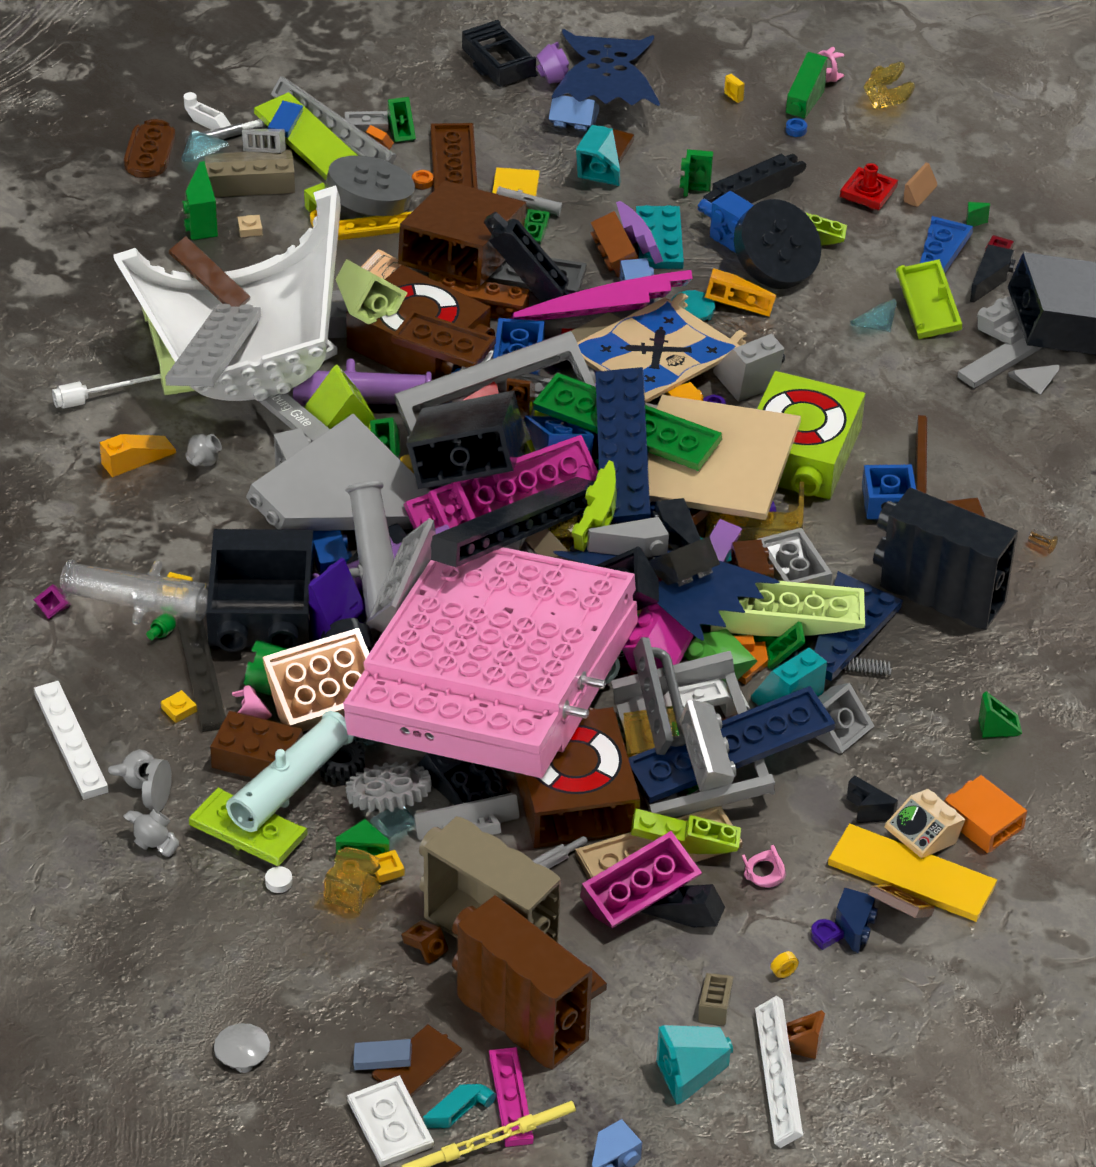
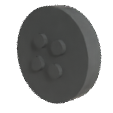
[325,156,415,216]

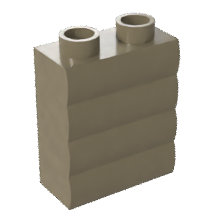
[419,816,561,943]

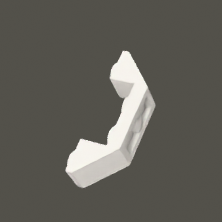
[663,679,750,727]

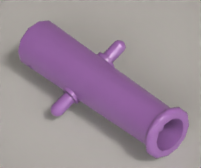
[293,359,432,406]

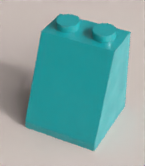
[751,647,827,706]

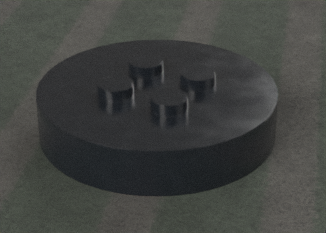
[734,199,821,289]

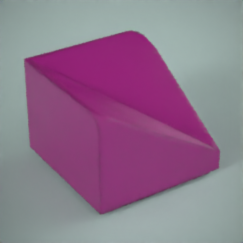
[33,584,71,619]

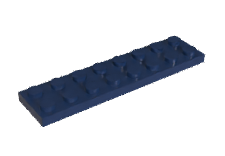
[595,367,651,523]
[628,686,835,804]

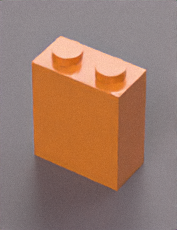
[944,775,1027,853]

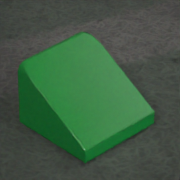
[966,202,990,227]

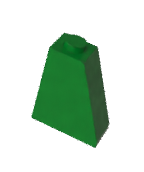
[786,52,828,118]

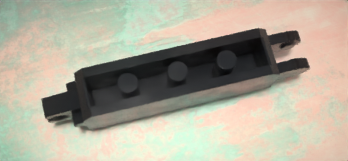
[703,153,807,204]
[484,212,570,303]

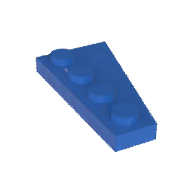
[920,216,973,273]

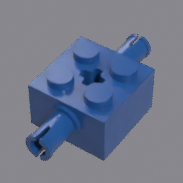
[697,191,754,253]

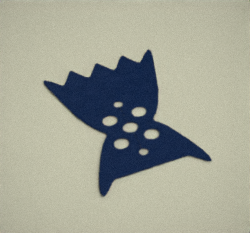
[552,29,660,106]
[553,522,780,641]

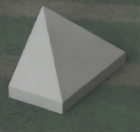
[1008,365,1059,395]

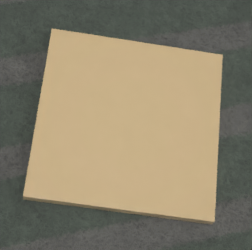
[648,395,801,520]

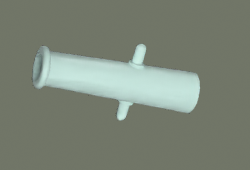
[226,710,354,832]

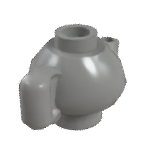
[185,434,222,467]
[108,749,155,789]
[123,809,179,857]

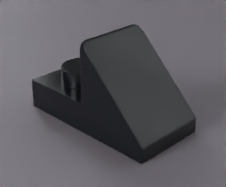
[846,775,898,823]

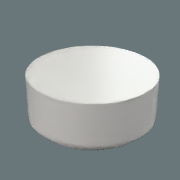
[265,866,292,893]

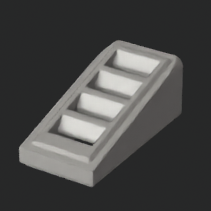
[242,129,286,153]

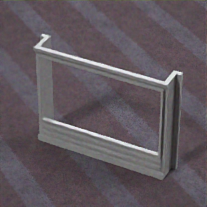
[611,651,775,818]

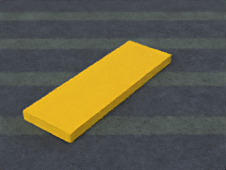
[828,823,997,922]

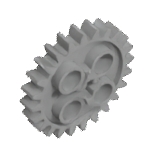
[345,762,432,813]

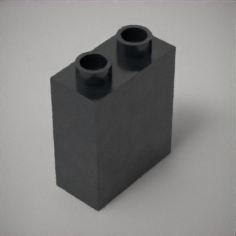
[1007,252,1096,355]
[407,391,525,489]

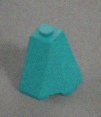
[576,125,621,186]
[656,1025,733,1105]

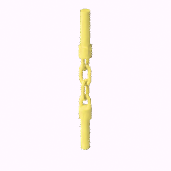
[401,1101,576,1167]

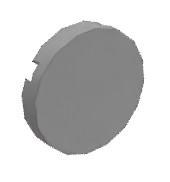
[142,758,172,811]

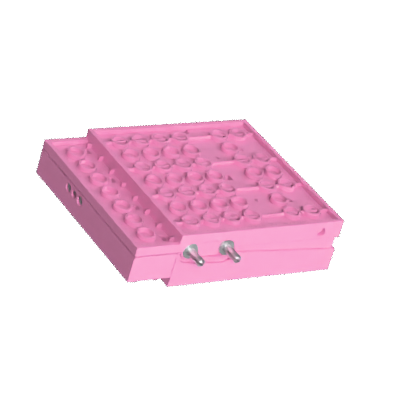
[343,547,638,778]

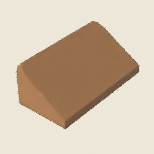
[903,163,937,207]

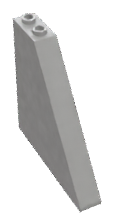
[246,414,431,531]

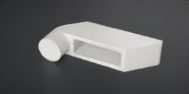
[184,92,231,130]

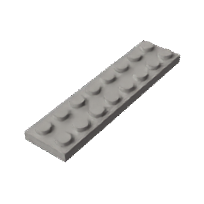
[165,304,261,387]

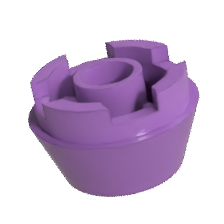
[536,42,569,84]

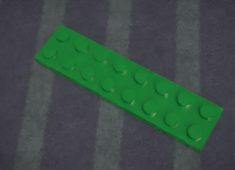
[533,373,723,471]

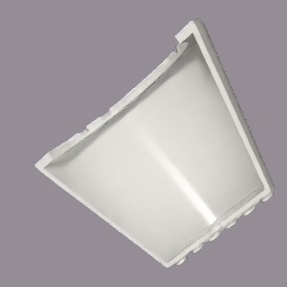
[114,186,341,401]

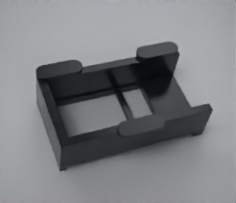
[462,20,538,87]

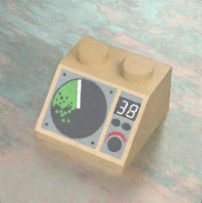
[884,789,965,858]

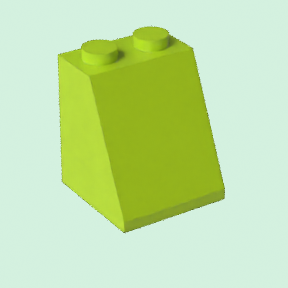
[304,364,376,429]

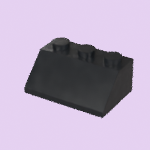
[595,546,659,611]

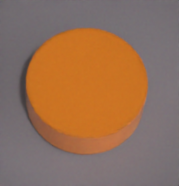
[412,170,433,190]

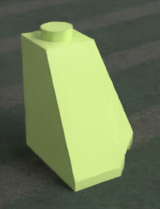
[335,259,408,324]

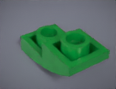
[524,209,550,244]

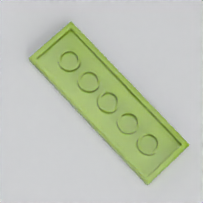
[254,92,358,180]

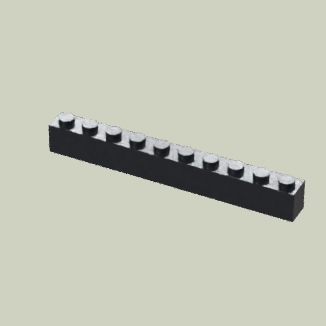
[431,477,595,567]

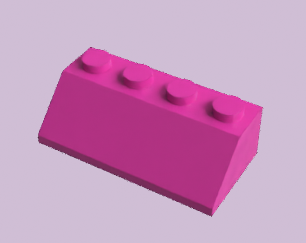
[622,603,694,671]
[580,831,702,928]

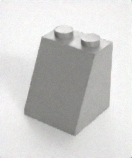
[713,333,784,402]

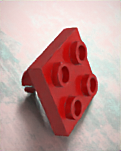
[840,163,898,210]

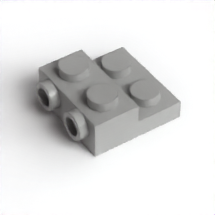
[977,296,1024,345]

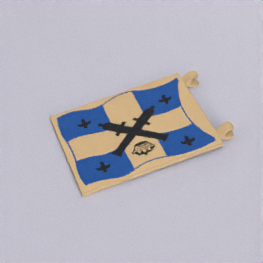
[577,292,747,403]

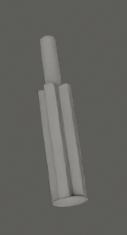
[532,836,588,869]

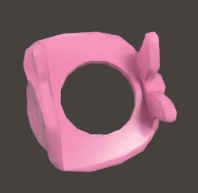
[818,47,844,83]
[232,685,272,720]
[742,845,786,888]

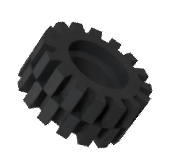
[318,739,365,785]

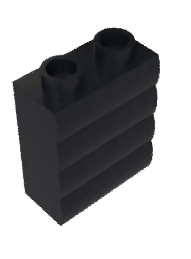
[873,487,1018,630]
[206,529,314,652]

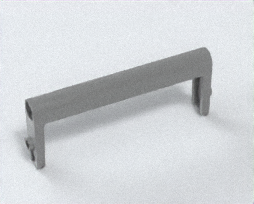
[394,331,596,441]

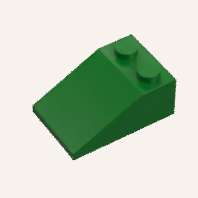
[182,161,218,240]

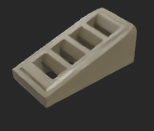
[698,973,734,1026]

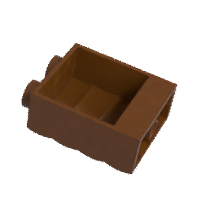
[452,895,592,1070]

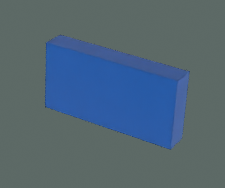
[268,100,303,138]

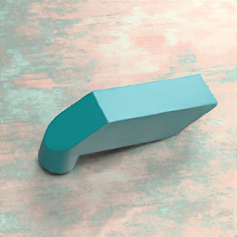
[423,1084,497,1129]

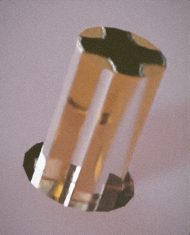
[1028,529,1058,554]

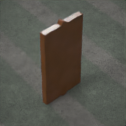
[372,1024,462,1097]

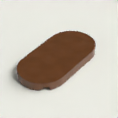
[124,119,176,178]

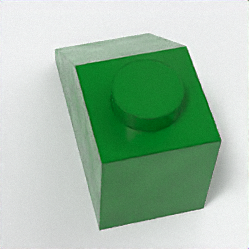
[370,417,401,458]

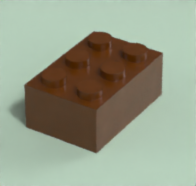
[210,711,303,778]

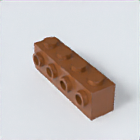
[438,276,529,319]

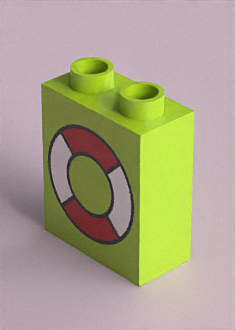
[757,371,865,500]

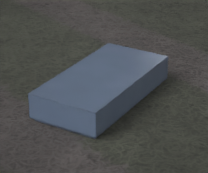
[353,1039,412,1070]

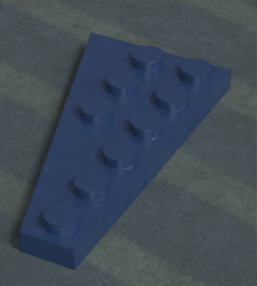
[814,571,903,681]

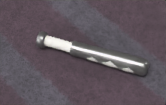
[185,118,268,149]

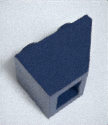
[835,888,878,953]

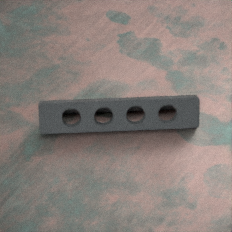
[633,637,686,755]

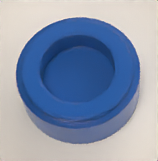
[786,118,807,137]

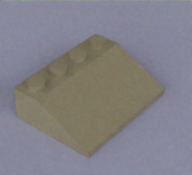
[204,150,295,197]

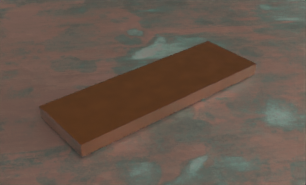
[431,123,478,190]

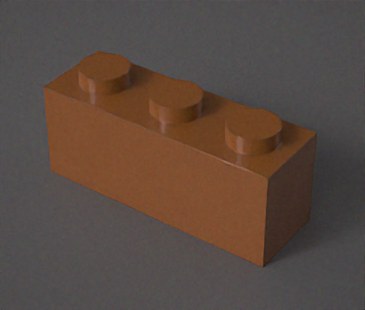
[590,211,639,278]

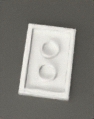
[347,1075,434,1167]

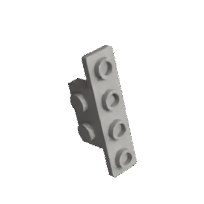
[414,793,519,840]

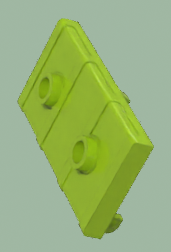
[896,259,962,339]
[189,787,308,866]

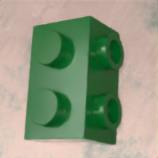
[680,149,713,197]

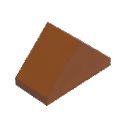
[786,1010,825,1059]

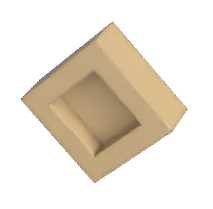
[237,215,263,237]

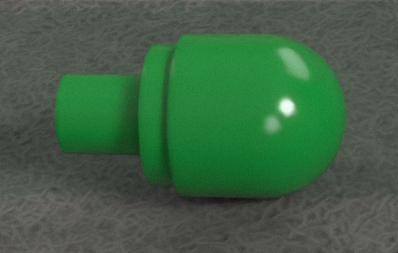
[146,613,176,640]

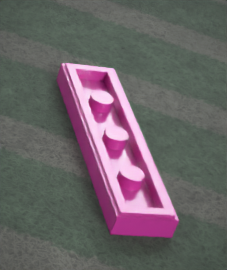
[489,1047,534,1147]

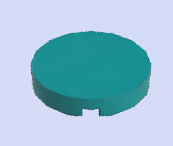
[671,290,715,322]

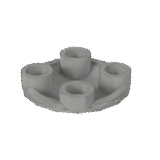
[214,1023,270,1073]

